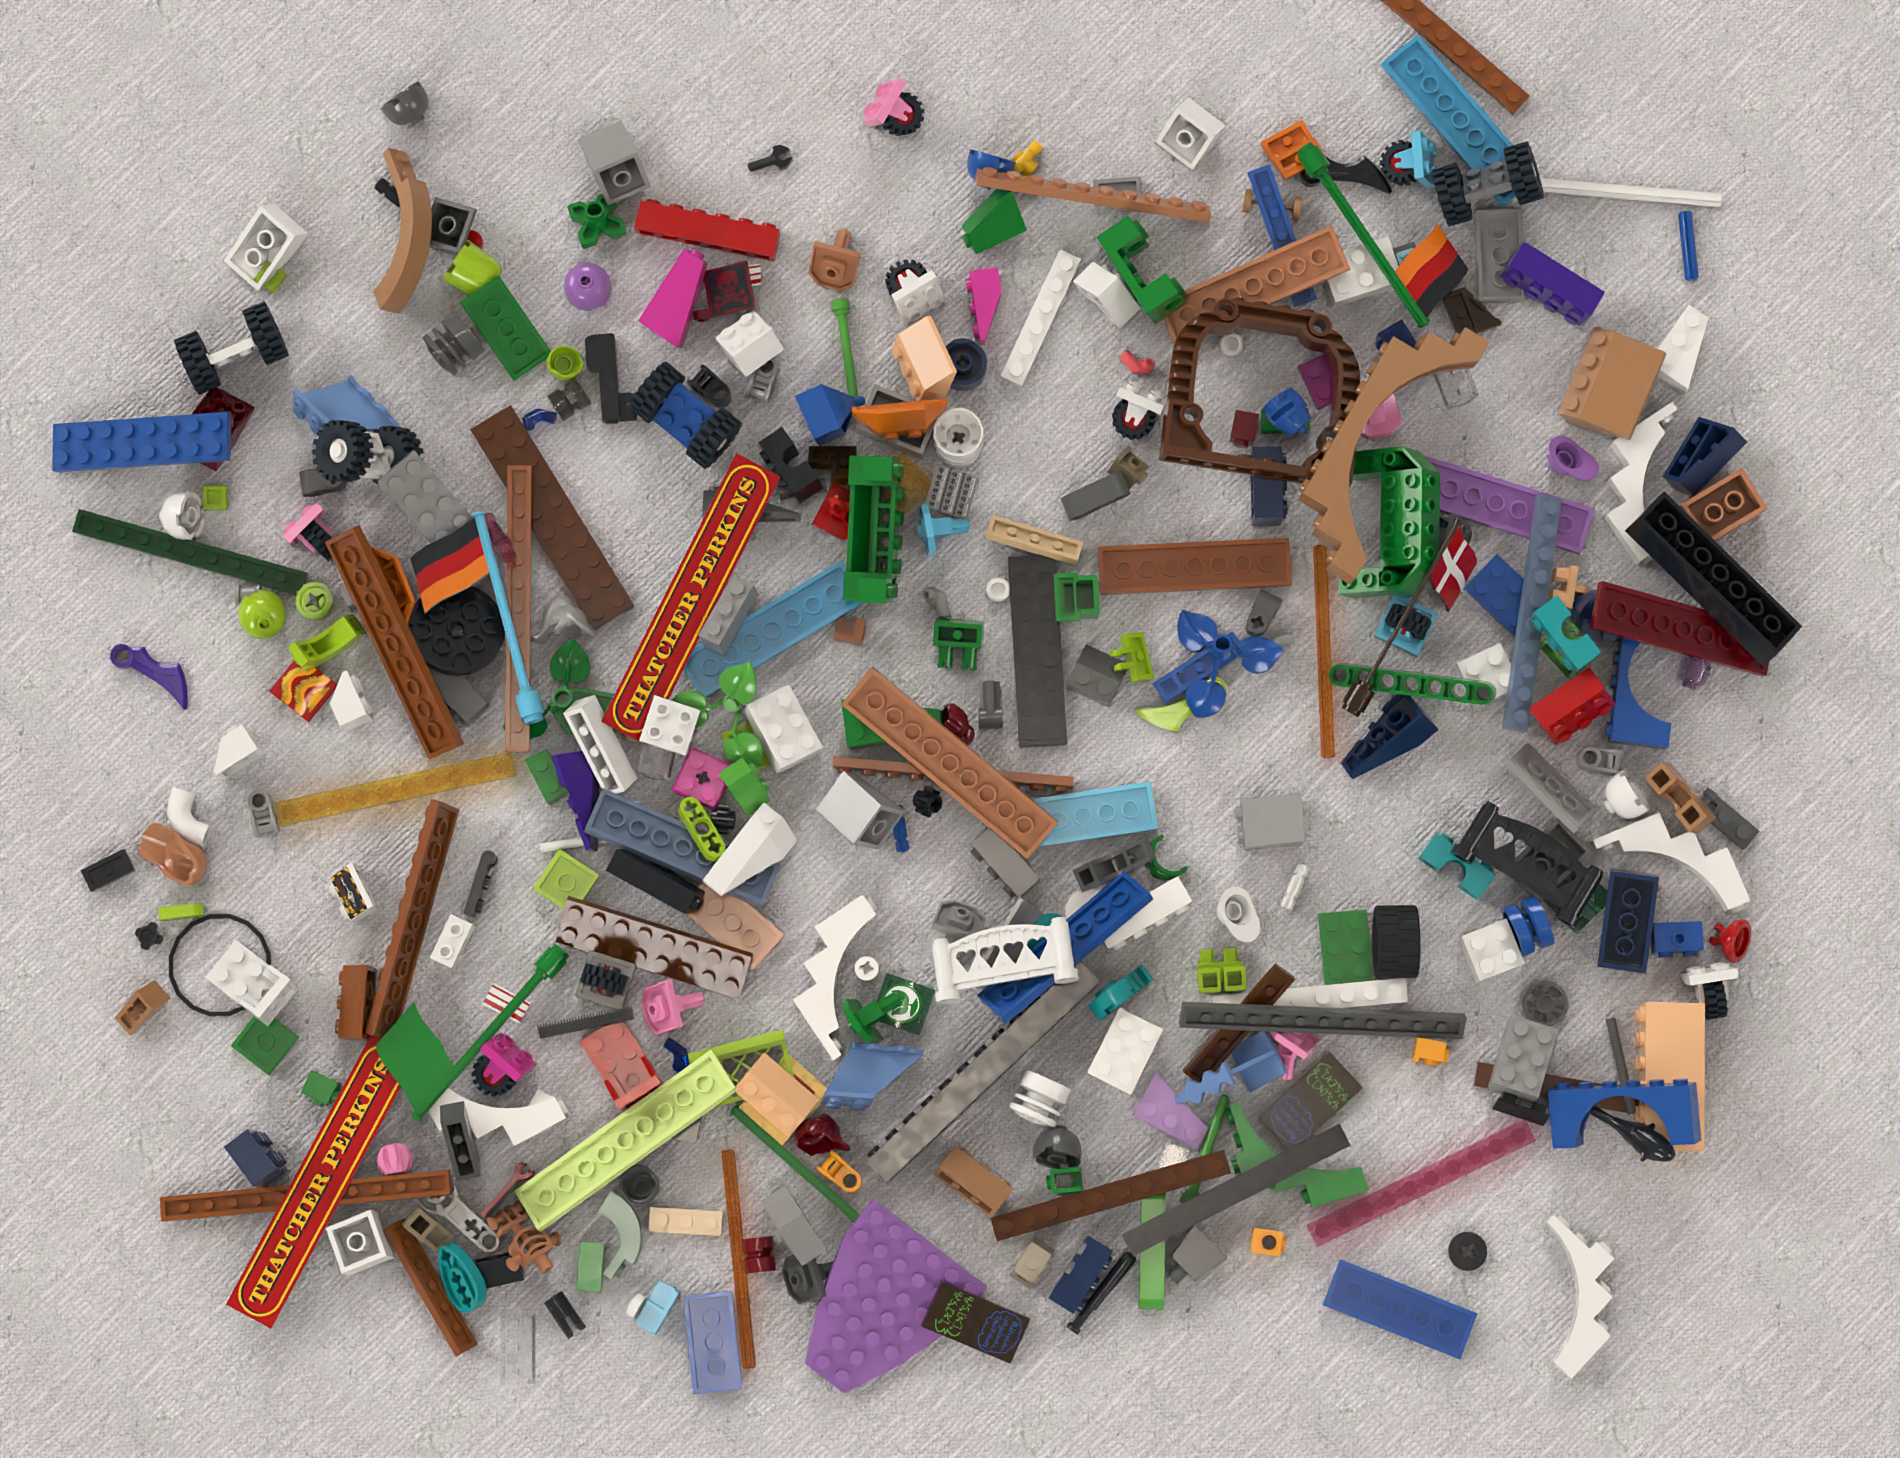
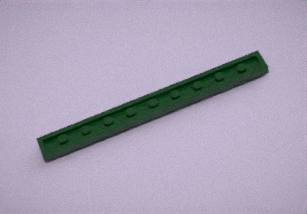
[72,509,309,595]

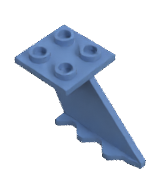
[292,375,401,436]
[1175,1031,1288,1104]
[821,1042,923,1111]

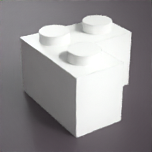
[1073,262,1140,328]

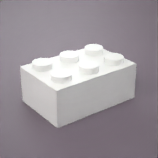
[1324,237,1399,309]
[743,684,823,774]
[1087,1008,1163,1096]

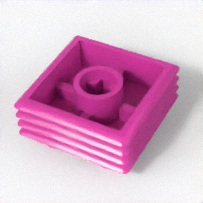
[672,747,731,810]

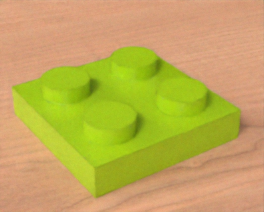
[533,849,600,909]

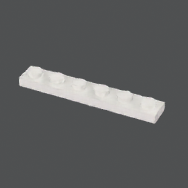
[1000,249,1081,388]

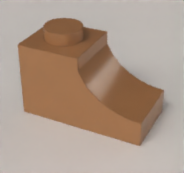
[115,980,170,1036]

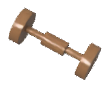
[1242,189,1302,221]

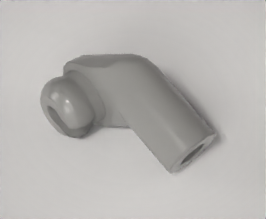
[922,587,950,618]

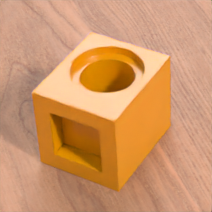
[1249,1228,1287,1257]

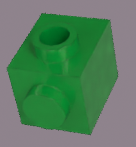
[301,1070,342,1108]

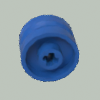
[1501,896,1555,957]

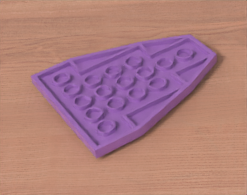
[805,1198,987,1393]

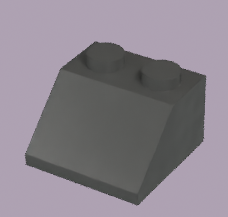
[429,197,477,255]
[1066,644,1127,707]

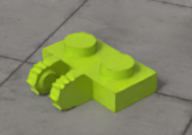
[1110,632,1155,682]

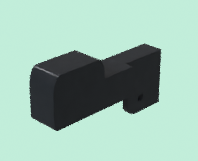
[585,333,637,425]

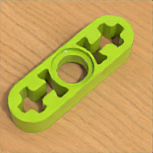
[678,797,726,862]

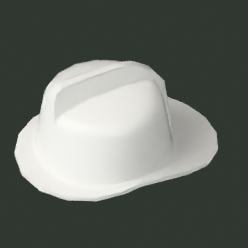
[1217,886,1260,943]

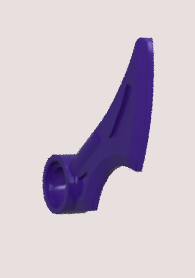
[110,644,188,710]

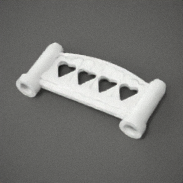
[932,917,1079,1005]

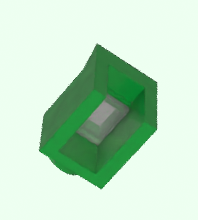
[1046,1167,1084,1194]

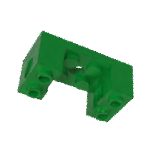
[1097,216,1187,324]

